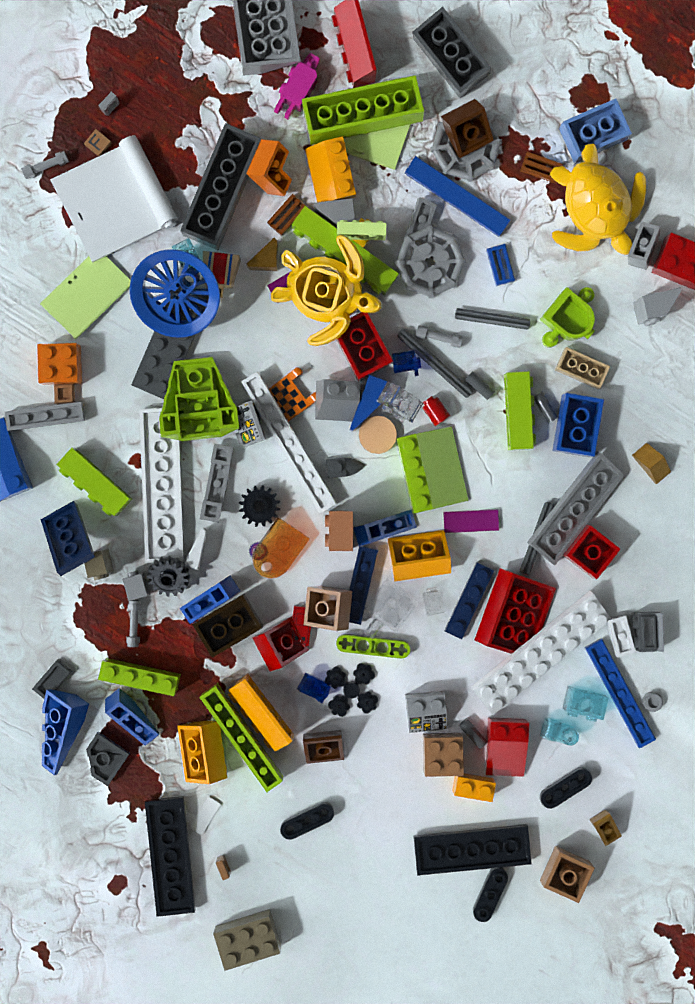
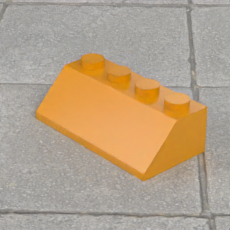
[228,673,294,751]

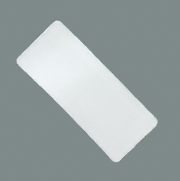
[190,797,221,835]

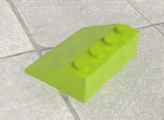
[396,426,469,513]

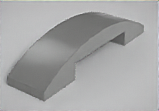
[200,444,233,523]

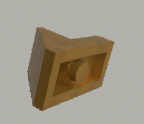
[590,810,622,846]

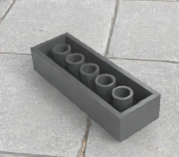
[180,123,261,250]

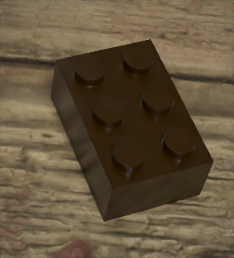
[192,593,263,658]

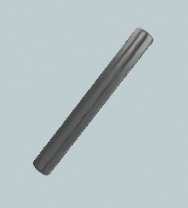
[397,329,473,398]

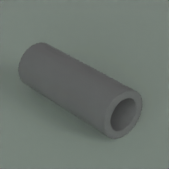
[465,371,495,400]
[534,392,558,423]
[459,718,488,749]

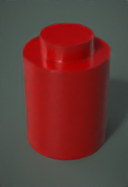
[422,396,451,426]

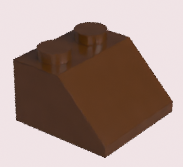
[441,99,494,158]

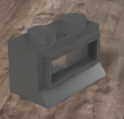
[632,611,664,652]

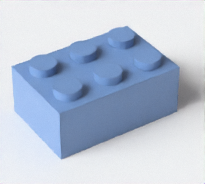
[559,99,632,163]

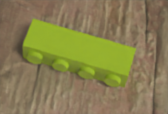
[504,371,536,450]
[56,447,132,516]
[98,658,181,696]

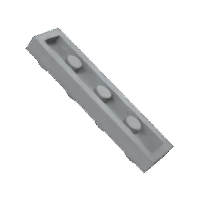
[5,402,85,431]

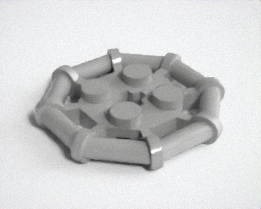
[430,117,502,182]
[394,225,466,298]

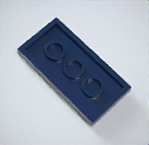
[40,501,95,576]

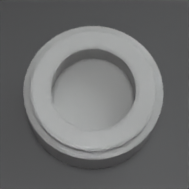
[642,692,663,712]

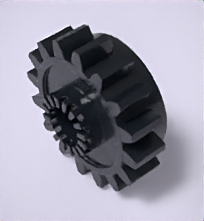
[239,485,281,527]
[147,556,190,597]

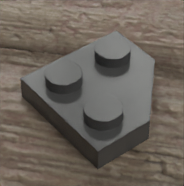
[86,732,130,786]

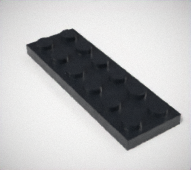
[145,796,196,917]
[413,824,532,876]

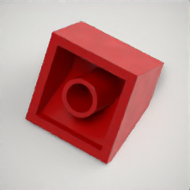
[252,616,309,672]

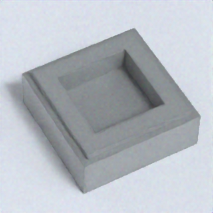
[98,91,120,116]

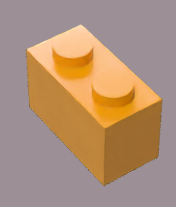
[452,773,496,802]

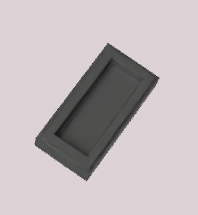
[32,659,73,699]

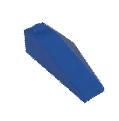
[0,417,33,502]
[42,689,89,775]

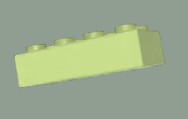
[337,220,386,241]

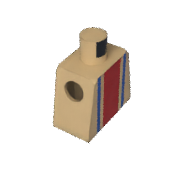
[203,251,241,298]

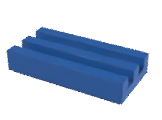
[486,244,515,287]

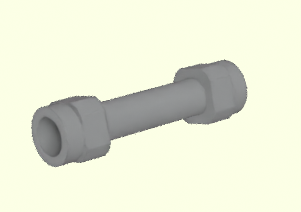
[21,151,69,179]
[416,325,463,348]
[126,600,141,647]

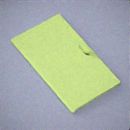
[343,124,411,170]
[40,256,131,340]

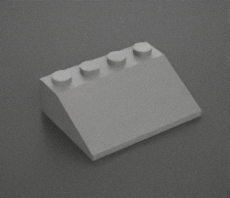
[232,0,300,76]

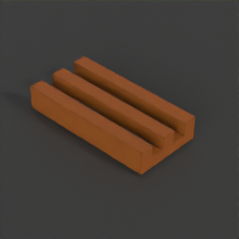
[520,152,563,184]
[267,194,307,236]

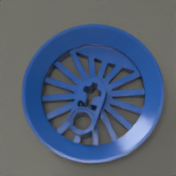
[130,249,220,338]

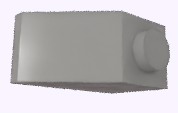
[314,198,355,228]

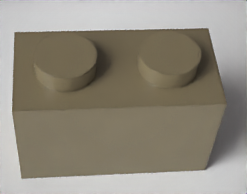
[84,549,114,580]

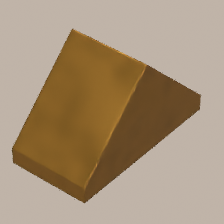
[246,238,278,271]
[632,443,671,484]

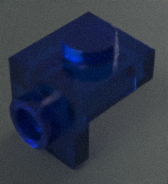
[392,350,421,377]
[297,672,331,703]

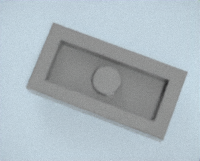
[405,197,437,242]

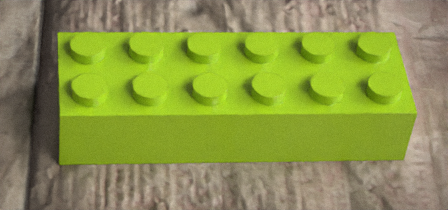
[302,75,424,145]

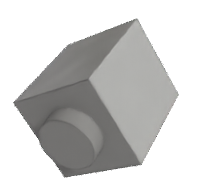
[123,570,150,601]

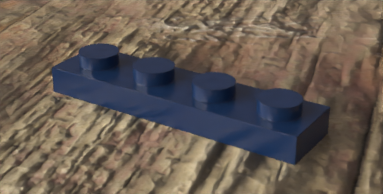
[349,546,378,625]
[444,562,494,640]

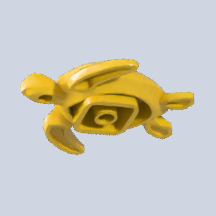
[550,144,646,255]
[271,235,382,346]

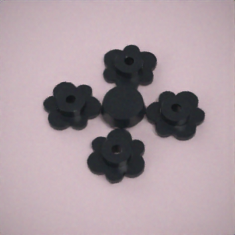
[325,663,378,717]

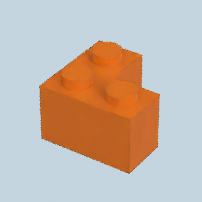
[246,139,292,196]

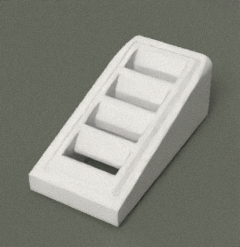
[184,529,207,570]

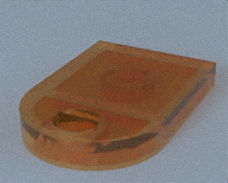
[252,517,310,578]

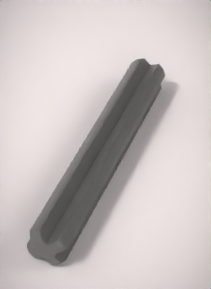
[455,308,530,330]
[520,502,555,575]

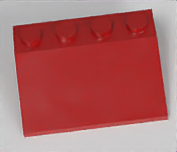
[474,568,556,654]

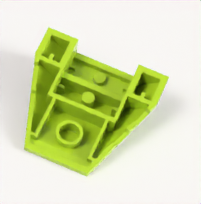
[159,357,239,441]

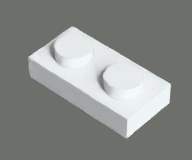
[607,615,636,658]

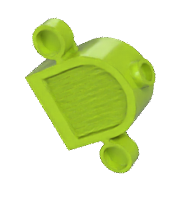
[539,287,595,348]

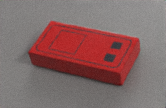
[291,606,311,646]

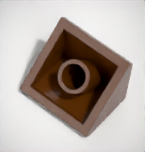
[303,730,344,764]

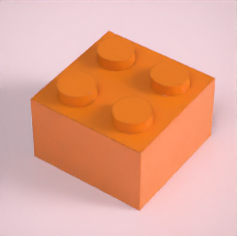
[37,343,82,385]

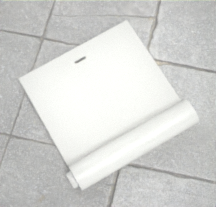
[50,135,178,263]

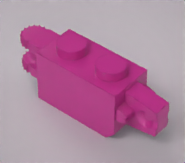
[274,53,320,120]

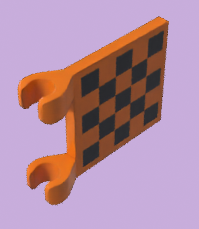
[269,367,316,422]

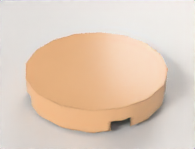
[359,416,397,454]

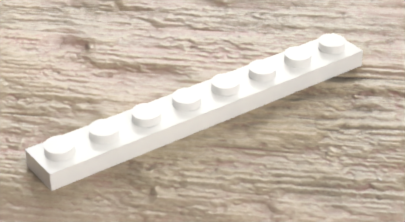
[241,372,337,513]

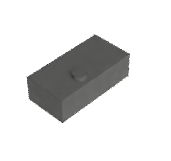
[412,6,491,98]

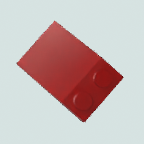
[485,717,529,777]

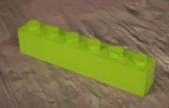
[291,206,399,296]
[200,683,284,792]

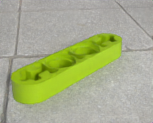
[336,634,410,659]

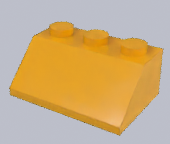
[305,136,356,202]
[388,530,451,582]
[177,721,227,784]

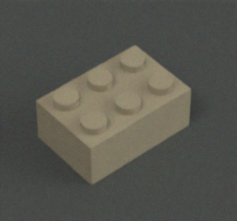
[213,909,281,971]

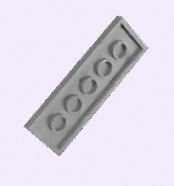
[527,451,625,565]

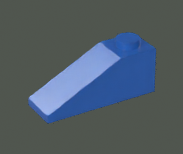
[349,375,393,432]
[353,510,417,546]
[180,575,240,624]
[105,688,159,745]

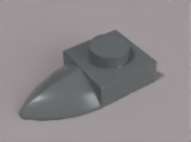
[326,457,365,478]

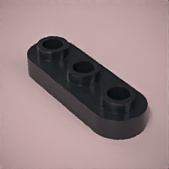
[539,767,592,809]
[280,802,334,840]
[473,867,508,922]

